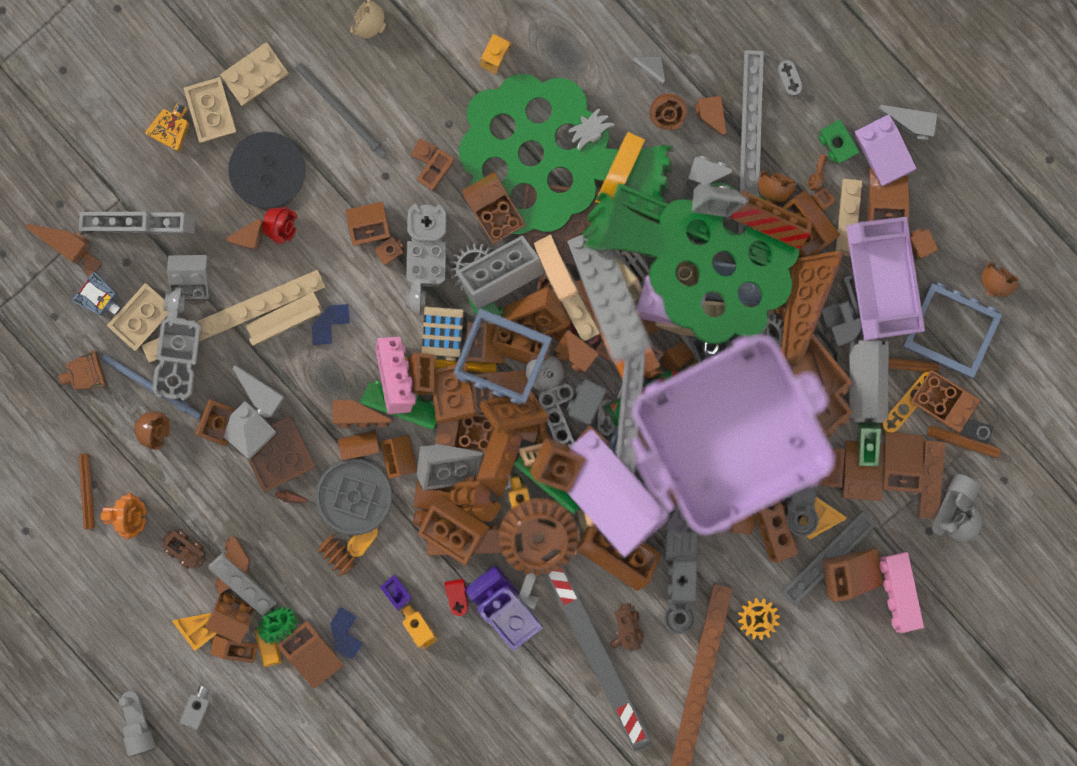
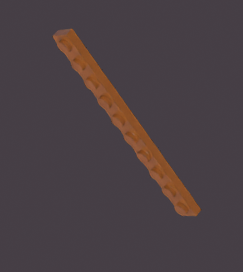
[670,584,733,766]

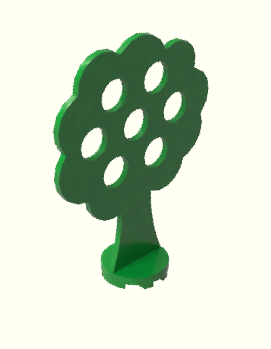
[459,73,674,235]
[582,182,799,344]

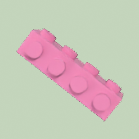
[375,337,415,414]
[879,552,924,633]

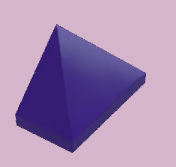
[380,575,413,611]

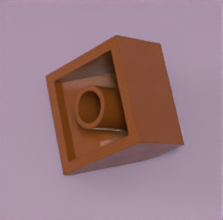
[530,438,586,492]

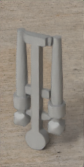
[613,250,650,286]

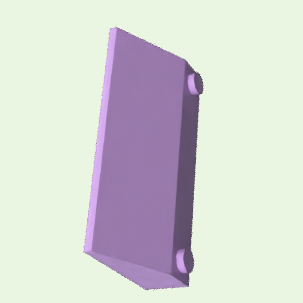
[846,217,925,340]
[566,429,669,557]

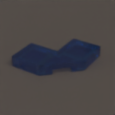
[311,304,350,345]
[330,607,363,660]

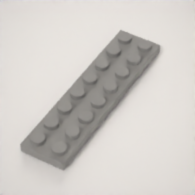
[567,235,651,364]

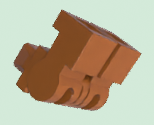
[450,476,501,521]

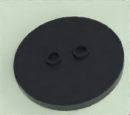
[228,132,305,209]

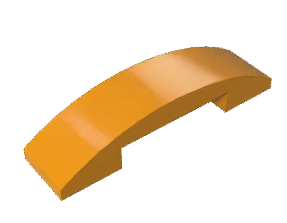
[595,132,645,203]

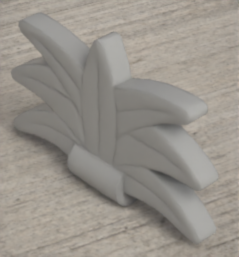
[569,109,615,151]

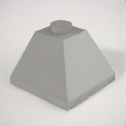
[223,402,276,460]

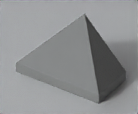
[632,57,665,86]

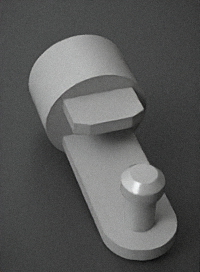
[932,474,981,535]
[119,691,156,757]

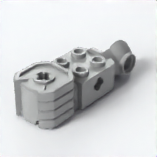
[406,203,447,316]
[152,288,201,401]

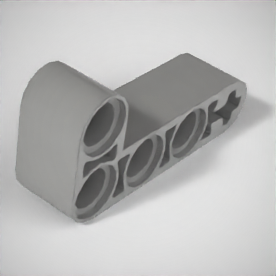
[538,384,575,448]

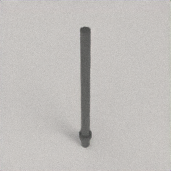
[295,63,388,159]

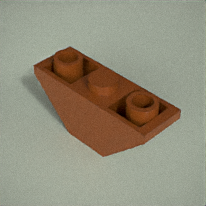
[492,325,552,364]
[215,536,251,593]

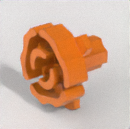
[101,493,147,540]

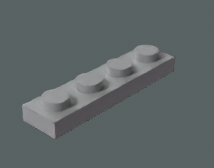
[208,553,276,616]

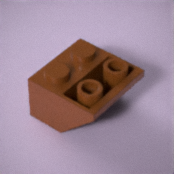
[346,201,391,247]
[466,322,505,364]
[205,592,255,644]

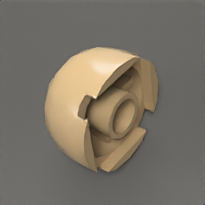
[350,0,386,39]

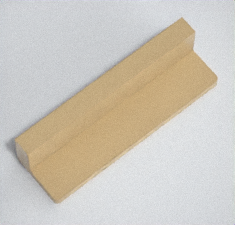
[246,292,324,346]

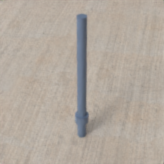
[101,353,202,420]

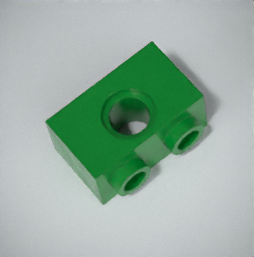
[818,119,859,166]

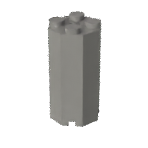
[848,340,889,423]

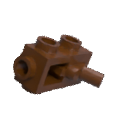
[162,530,206,569]
[610,603,644,651]

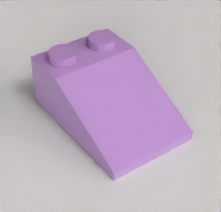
[855,114,916,187]
[636,275,706,326]

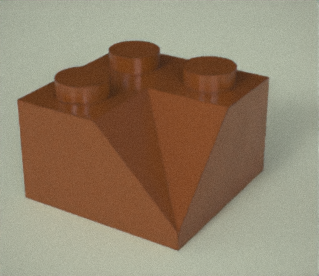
[554,331,599,373]

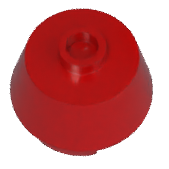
[262,207,298,244]

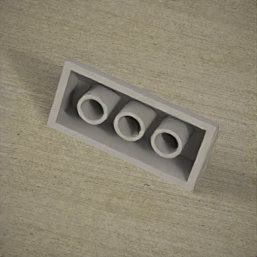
[456,235,545,310]

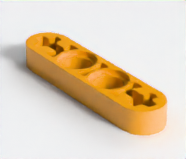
[882,372,929,433]

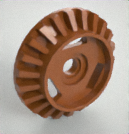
[499,498,578,575]

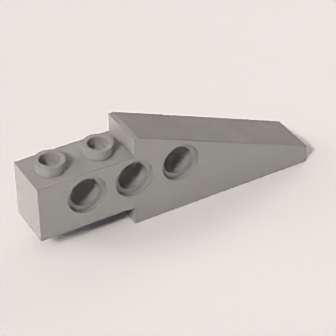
[79,212,195,235]

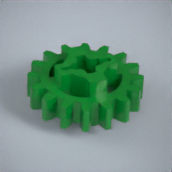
[257,606,298,645]

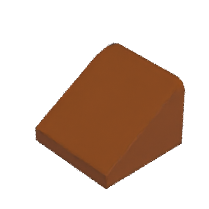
[811,186,836,212]

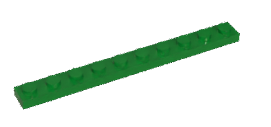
[614,183,789,270]

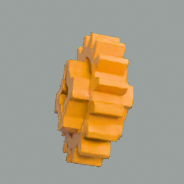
[738,598,780,640]

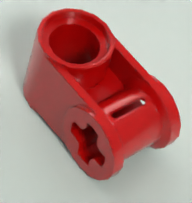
[444,578,468,616]

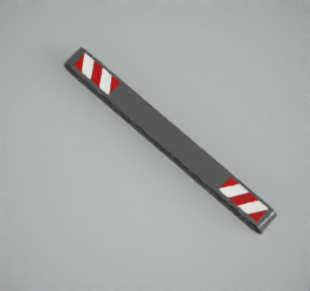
[545,566,651,752]

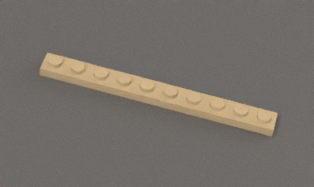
[141,270,326,363]

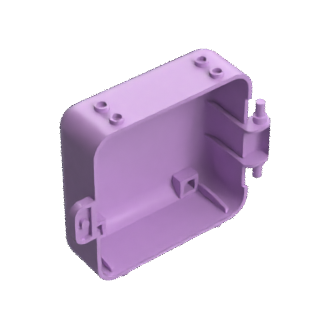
[631,335,833,533]

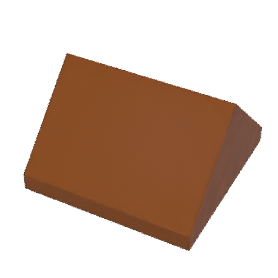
[226,219,263,251]
[195,399,236,446]

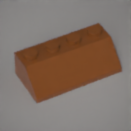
[576,524,661,591]

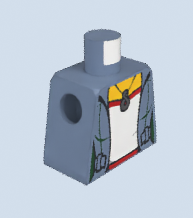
[72,271,121,316]

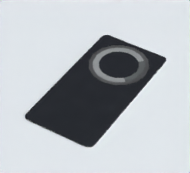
[960,419,993,443]

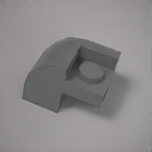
[819,300,862,346]

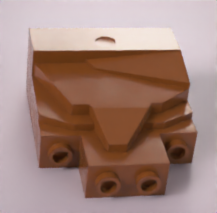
[780,334,853,438]

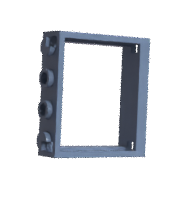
[901,282,1002,379]
[453,309,552,405]

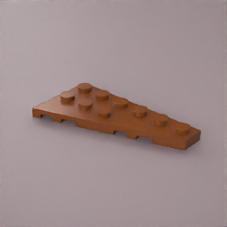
[781,251,844,367]

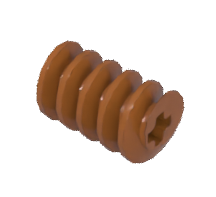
[318,533,358,577]

